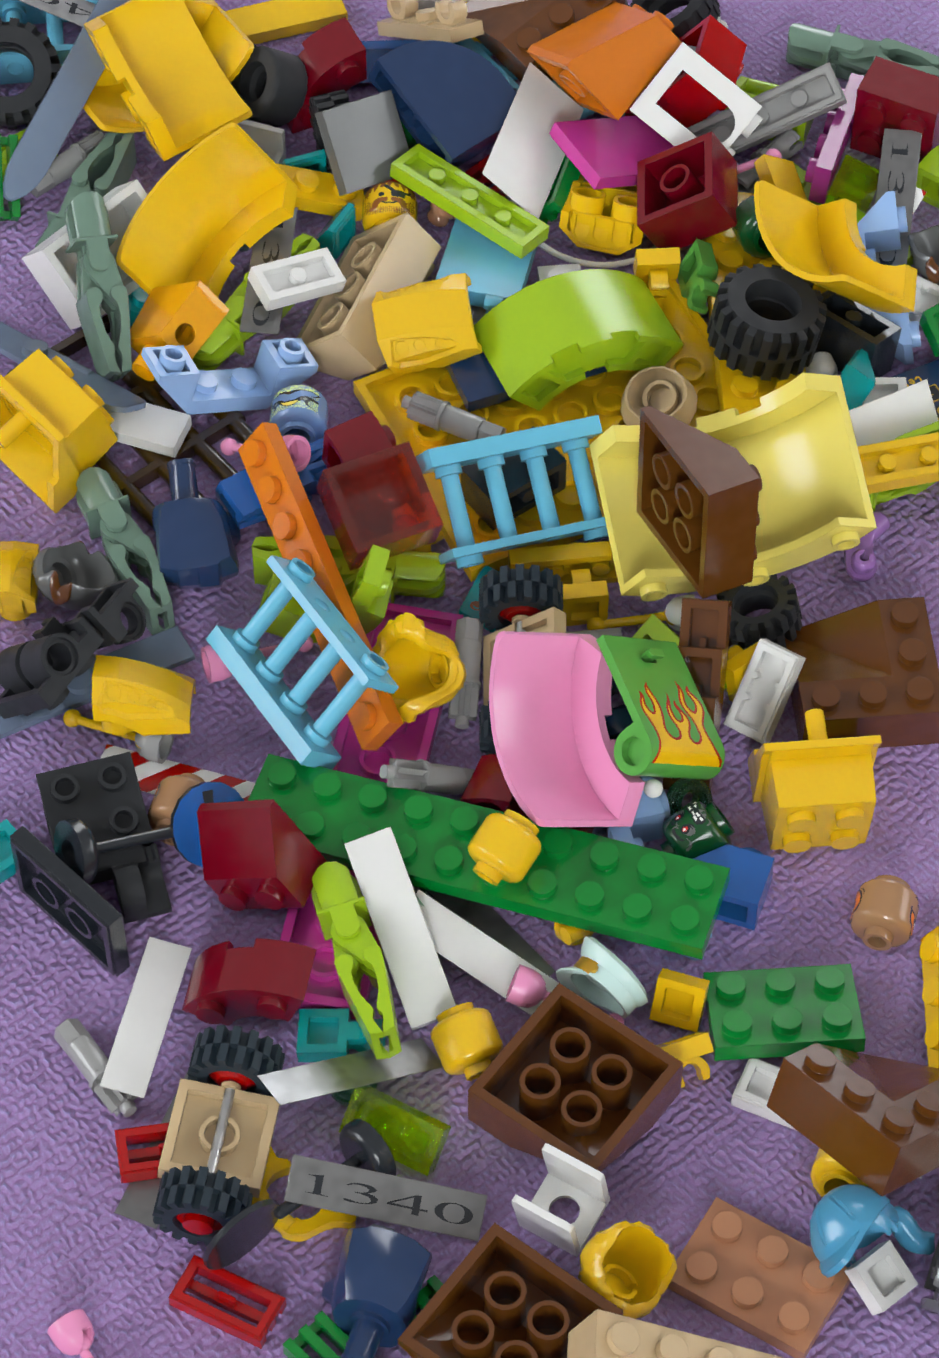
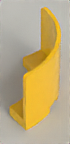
[83,0,254,133]
[83,0,253,162]
[116,123,298,297]
[754,180,917,313]

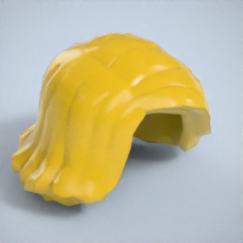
[372,612,467,724]

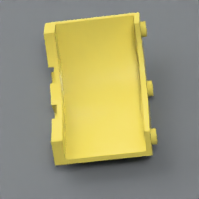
[589,372,877,602]

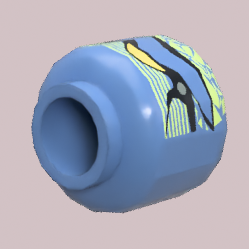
[269,385,328,444]

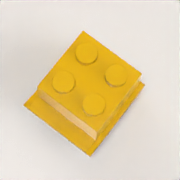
[0,348,118,514]
[748,709,882,853]

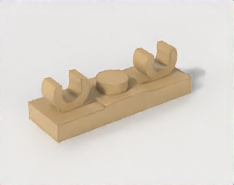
[377,0,484,43]

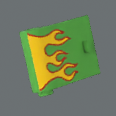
[596,635,725,780]

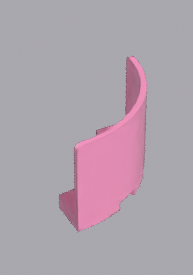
[489,631,645,827]

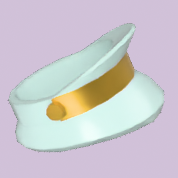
[556,936,648,1018]

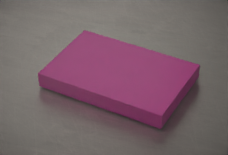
[549,116,674,190]

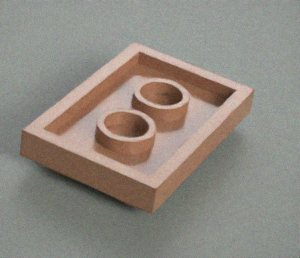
[668,1197,851,1358]

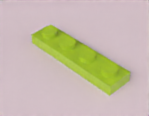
[390,144,550,259]

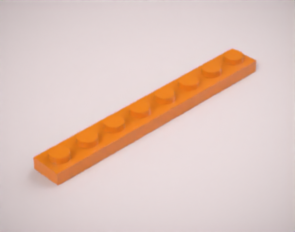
[238,422,403,751]

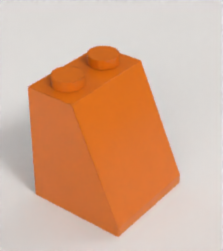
[526,2,682,120]

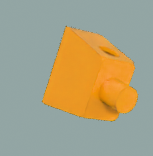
[130,280,230,381]

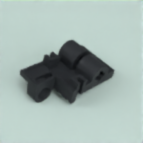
[0,578,146,719]
[36,752,172,924]

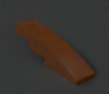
[662,598,732,793]

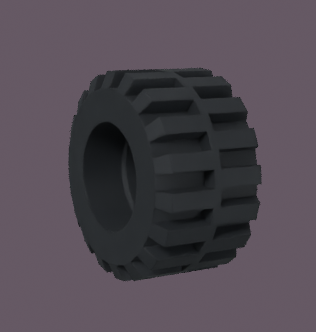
[0,17,61,130]
[707,264,827,381]

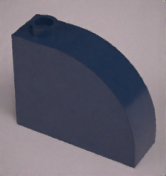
[368,40,518,167]

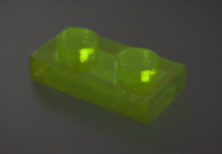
[828,154,879,212]
[338,1085,451,1176]

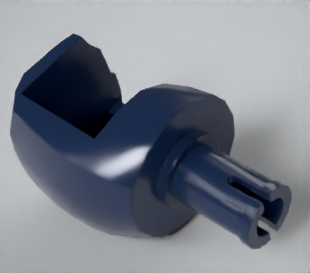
[152,458,241,590]
[321,1224,432,1358]

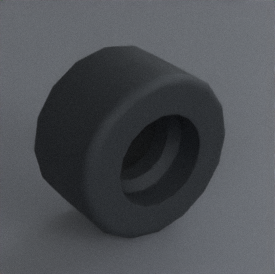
[231,45,308,127]

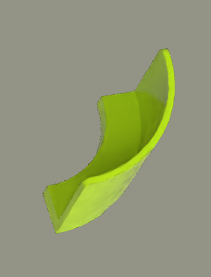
[474,269,684,411]

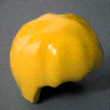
[578,1221,677,1319]

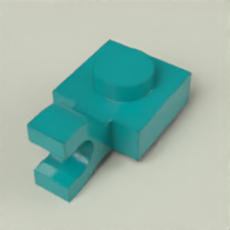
[296,1008,387,1062]

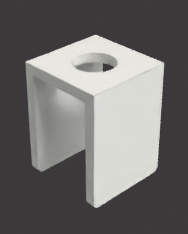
[511,1143,610,1257]

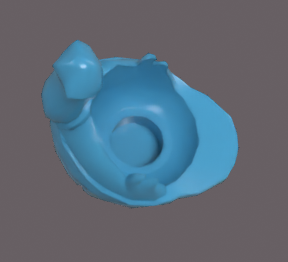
[810,1184,935,1278]

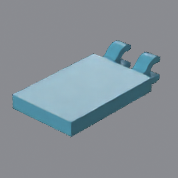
[435,218,537,314]

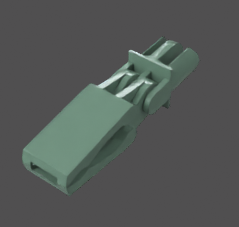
[786,23,939,80]
[35,132,137,247]
[65,190,132,382]
[76,467,175,635]

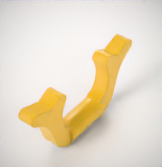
[251,1147,356,1242]

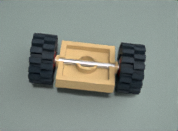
[479,564,566,755]
[152,1025,285,1247]

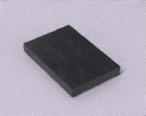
[10,826,130,977]

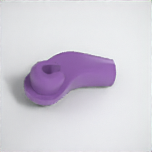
[844,511,890,582]

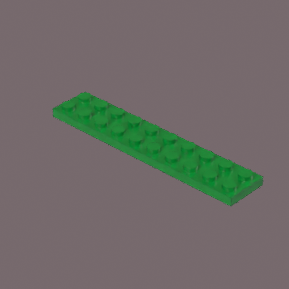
[248,754,730,960]

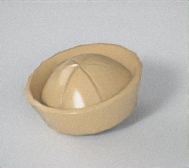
[621,366,698,425]

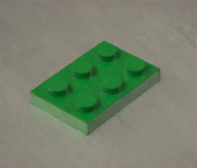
[703,964,866,1061]

